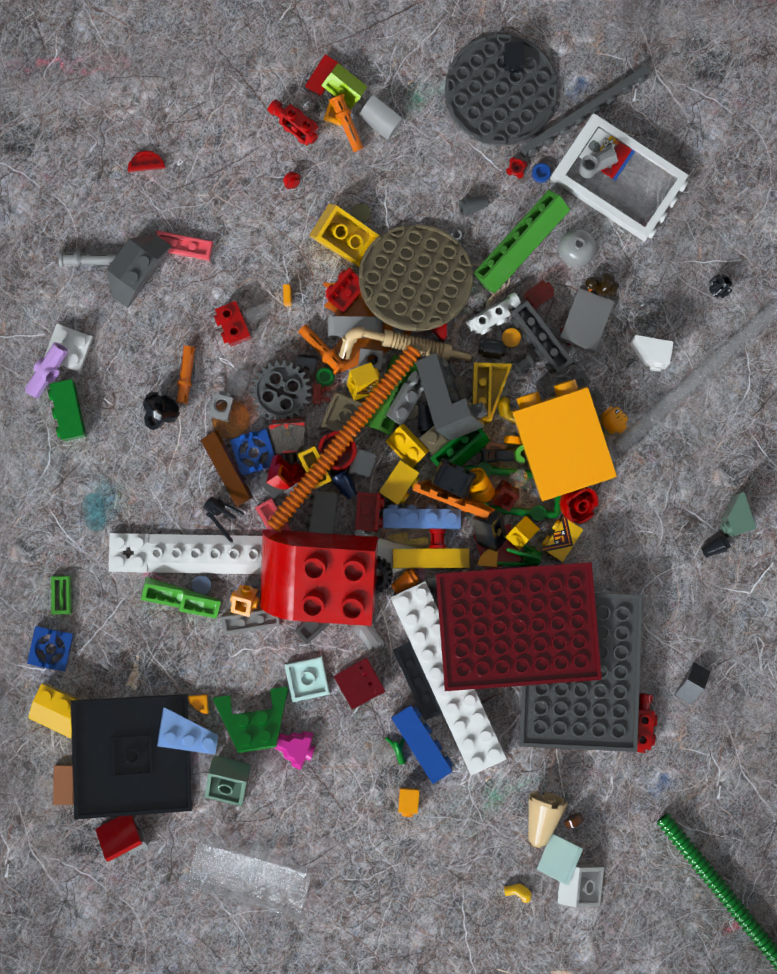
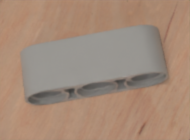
[328,316,383,338]

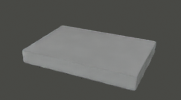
[559,288,614,353]

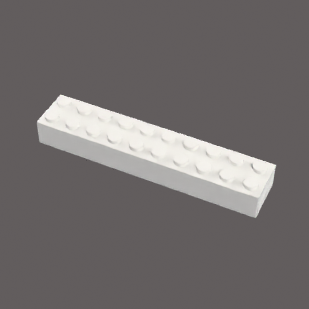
[390,581,506,776]

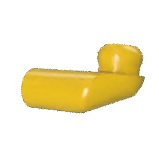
[497,397,515,424]
[503,883,532,903]

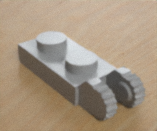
[386,371,424,425]

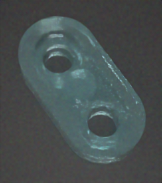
[83,494,106,532]

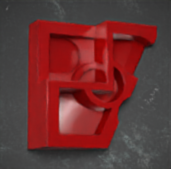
[266,454,306,489]

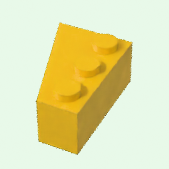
[472,363,512,423]

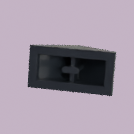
[674,662,710,705]

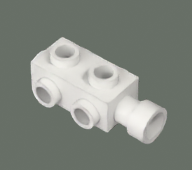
[466,292,521,335]

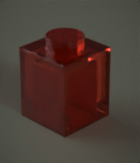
[523,280,554,311]
[492,479,520,511]

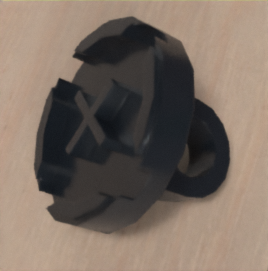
[143,392,180,430]

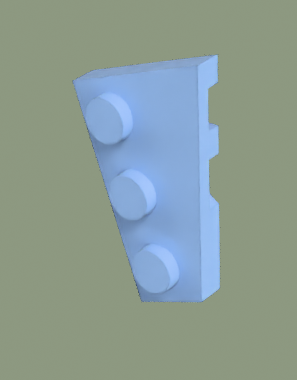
[157,707,218,755]

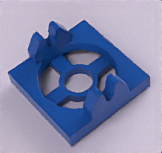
[230,429,275,476]
[27,626,74,672]

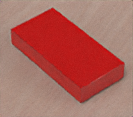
[305,54,341,97]

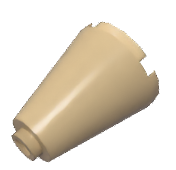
[528,791,568,848]

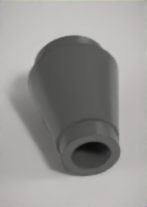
[459,196,488,216]

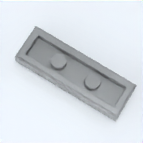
[221,610,281,635]

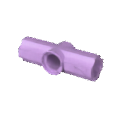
[25,342,68,398]

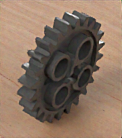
[250,360,312,420]

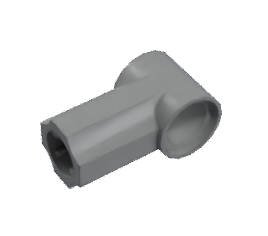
[579,147,618,178]
[350,624,384,652]

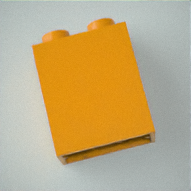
[511,379,617,501]

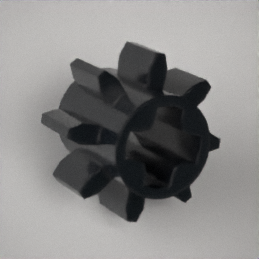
[709,274,733,298]

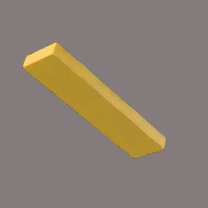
[392,548,470,568]

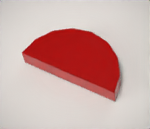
[128,150,166,172]

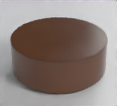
[564,812,584,828]

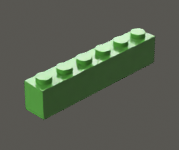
[473,190,570,294]

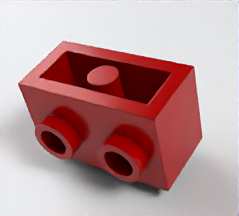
[213,301,252,347]

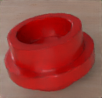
[283,171,300,189]

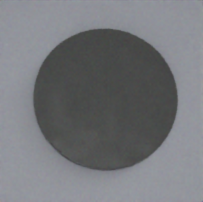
[445,34,558,146]

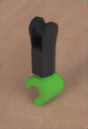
[479,445,525,463]

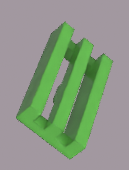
[51,576,72,615]

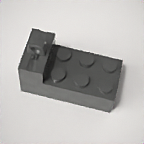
[416,353,488,441]

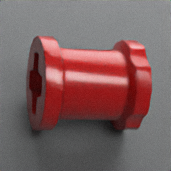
[429,529,446,549]

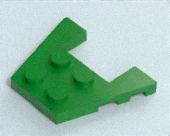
[213,687,288,753]

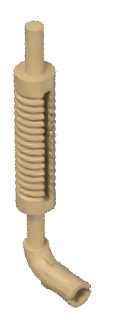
[338,327,472,361]

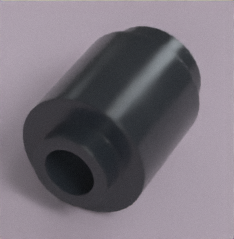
[478,338,506,360]

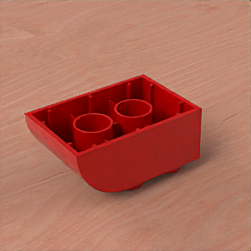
[260,529,379,626]

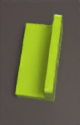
[321,63,367,109]

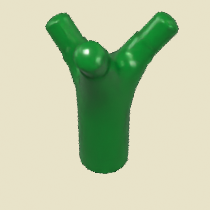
[385,737,406,765]

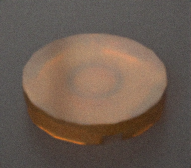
[212,401,250,439]

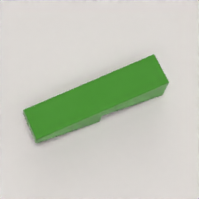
[141,576,221,619]

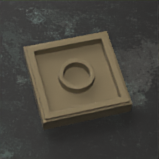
[320,391,362,441]

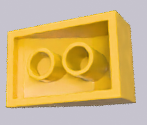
[309,204,381,267]

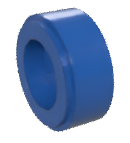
[532,163,551,183]

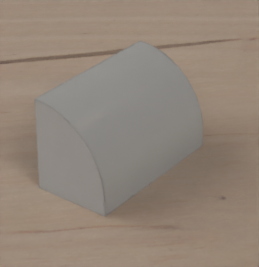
[359,95,402,140]

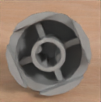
[558,228,596,267]

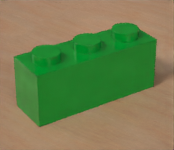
[48,379,87,442]
[430,428,490,467]

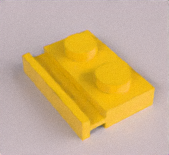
[385,423,429,468]

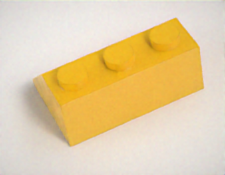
[28,683,81,738]

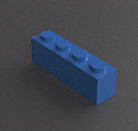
[391,704,453,784]

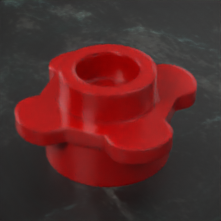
[506,157,527,179]

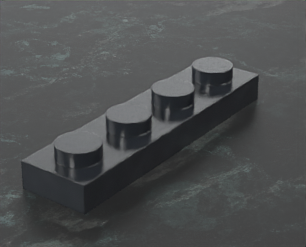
[393,642,442,721]

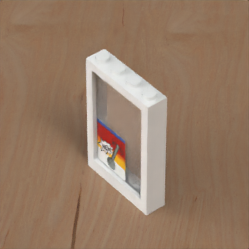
[550,113,689,242]

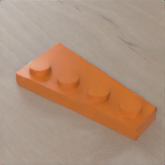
[413,479,496,520]

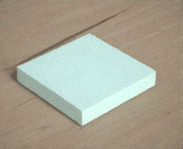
[284,656,330,702]
[537,834,583,885]

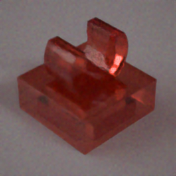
[313,384,331,405]

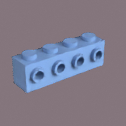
[383,505,461,530]

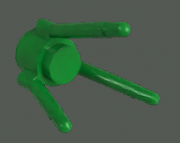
[497,544,542,567]

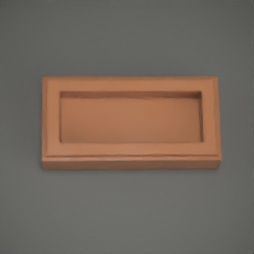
[53,765,73,805]

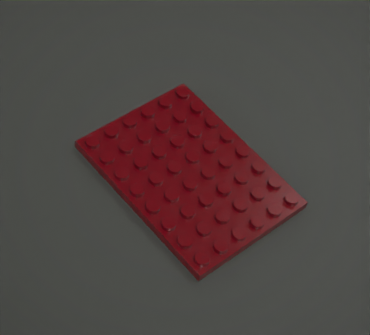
[436,562,602,691]

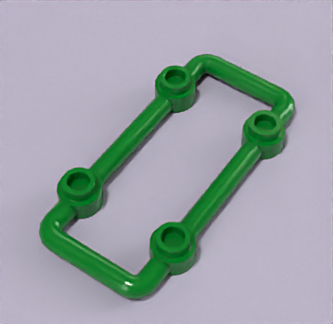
[464,462,561,521]

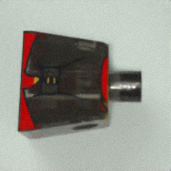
[268,417,306,463]

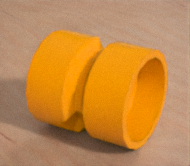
[469,468,495,504]

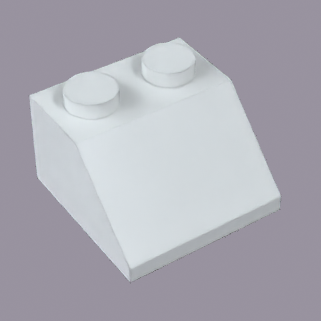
[630,335,673,372]
[558,864,604,908]

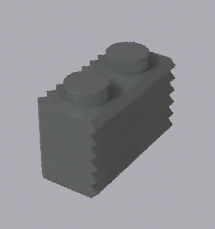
[348,447,377,478]

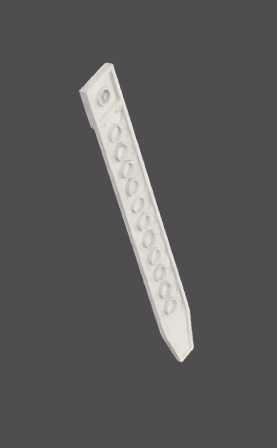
[109,533,416,576]

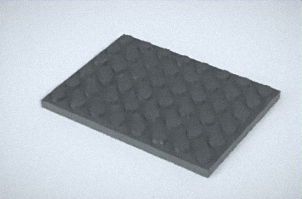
[519,593,643,752]

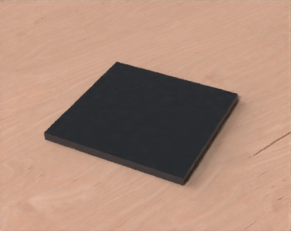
[70,694,192,820]

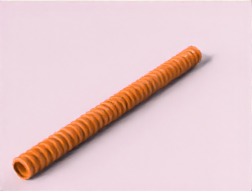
[267,345,421,532]

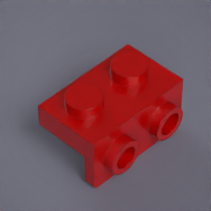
[325,267,361,314]
[355,492,384,532]

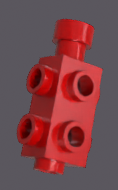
[267,99,319,146]
[637,693,658,753]

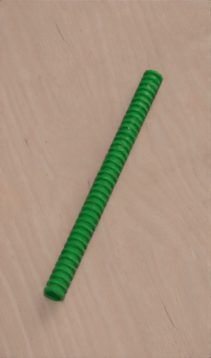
[656,813,777,970]

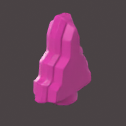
[275,731,316,770]

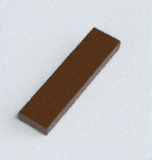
[201,430,253,507]

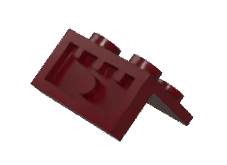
[334,657,386,709]

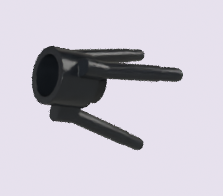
[203,496,244,543]

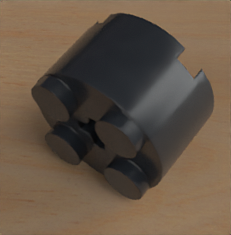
[431,458,477,499]

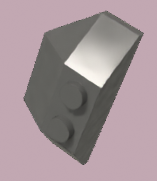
[107,235,172,308]

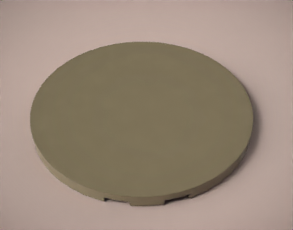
[359,224,473,331]

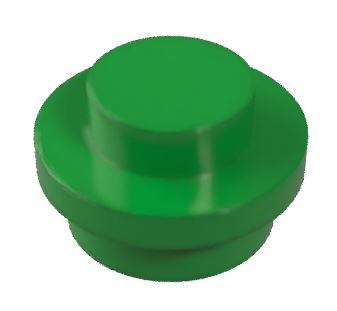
[316,367,335,387]

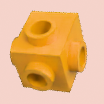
[230,585,260,617]

